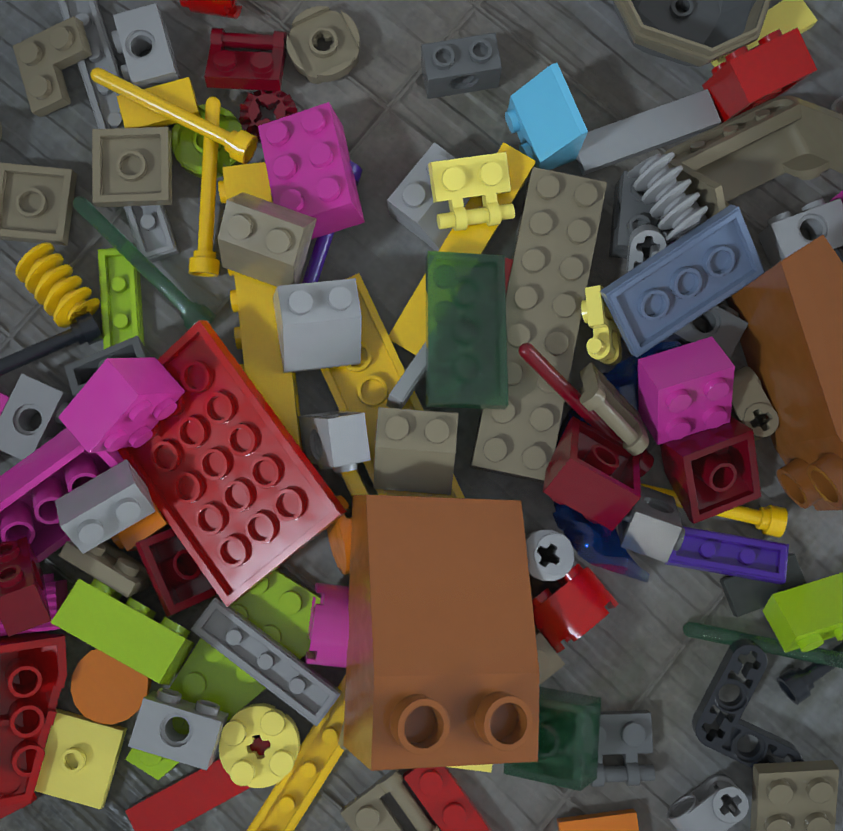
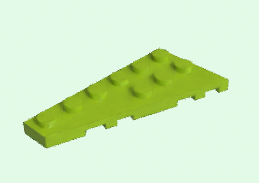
[125,569,321,780]

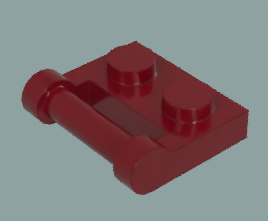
[204,28,287,91]

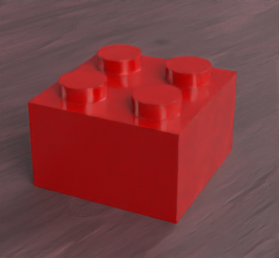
[702,27,817,124]

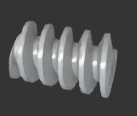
[627,152,708,242]
[525,530,574,581]

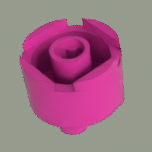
[306,583,349,668]

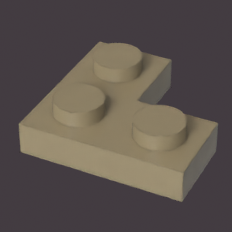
[13,16,92,117]

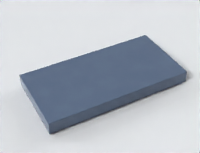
[600,204,765,358]

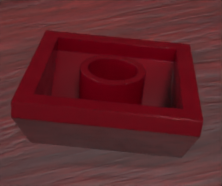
[135,529,218,617]

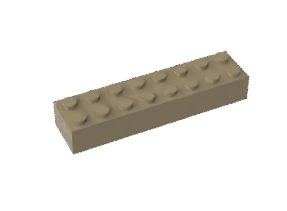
[469,167,607,483]

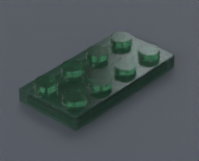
[425,251,509,410]

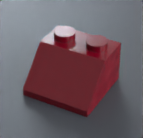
[543,416,641,531]
[660,417,762,524]

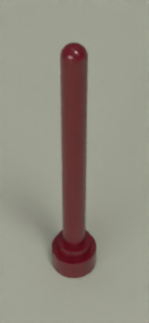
[518,343,654,477]

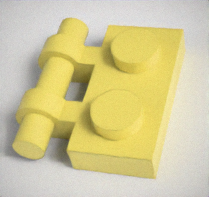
[428,152,515,231]
[581,285,622,366]

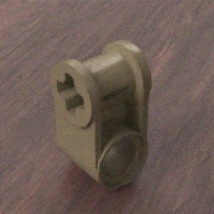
[731,366,779,441]

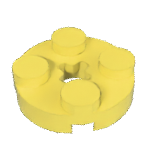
[219,703,300,788]

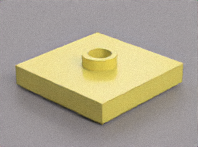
[35,708,127,809]

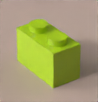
[763,572,843,653]

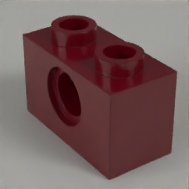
[0,536,51,637]

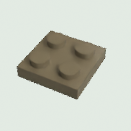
[92,127,172,207]
[0,163,77,246]
[750,760,839,831]

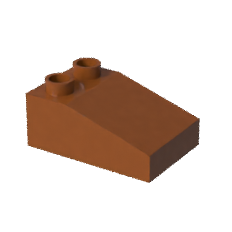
[727,235,843,511]
[343,495,540,771]

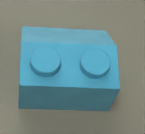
[505,62,588,170]

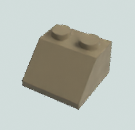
[218,192,317,287]
[373,407,458,495]

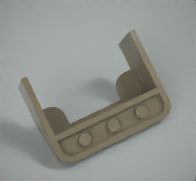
[664,96,843,219]

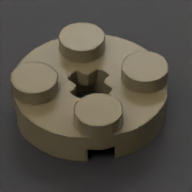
[286,6,360,84]

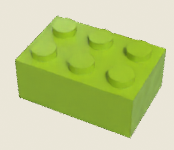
[50,578,195,685]

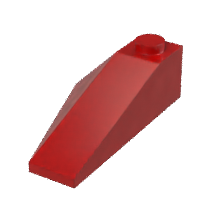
[0,633,67,807]

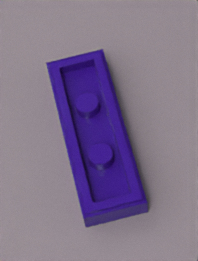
[665,526,789,585]

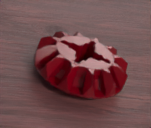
[239,90,298,144]

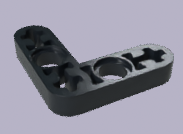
[692,638,804,768]

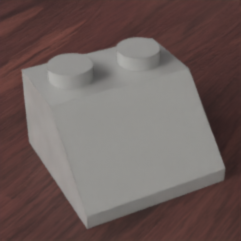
[387,142,470,252]
[273,278,362,373]

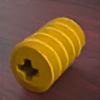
[15,242,100,328]

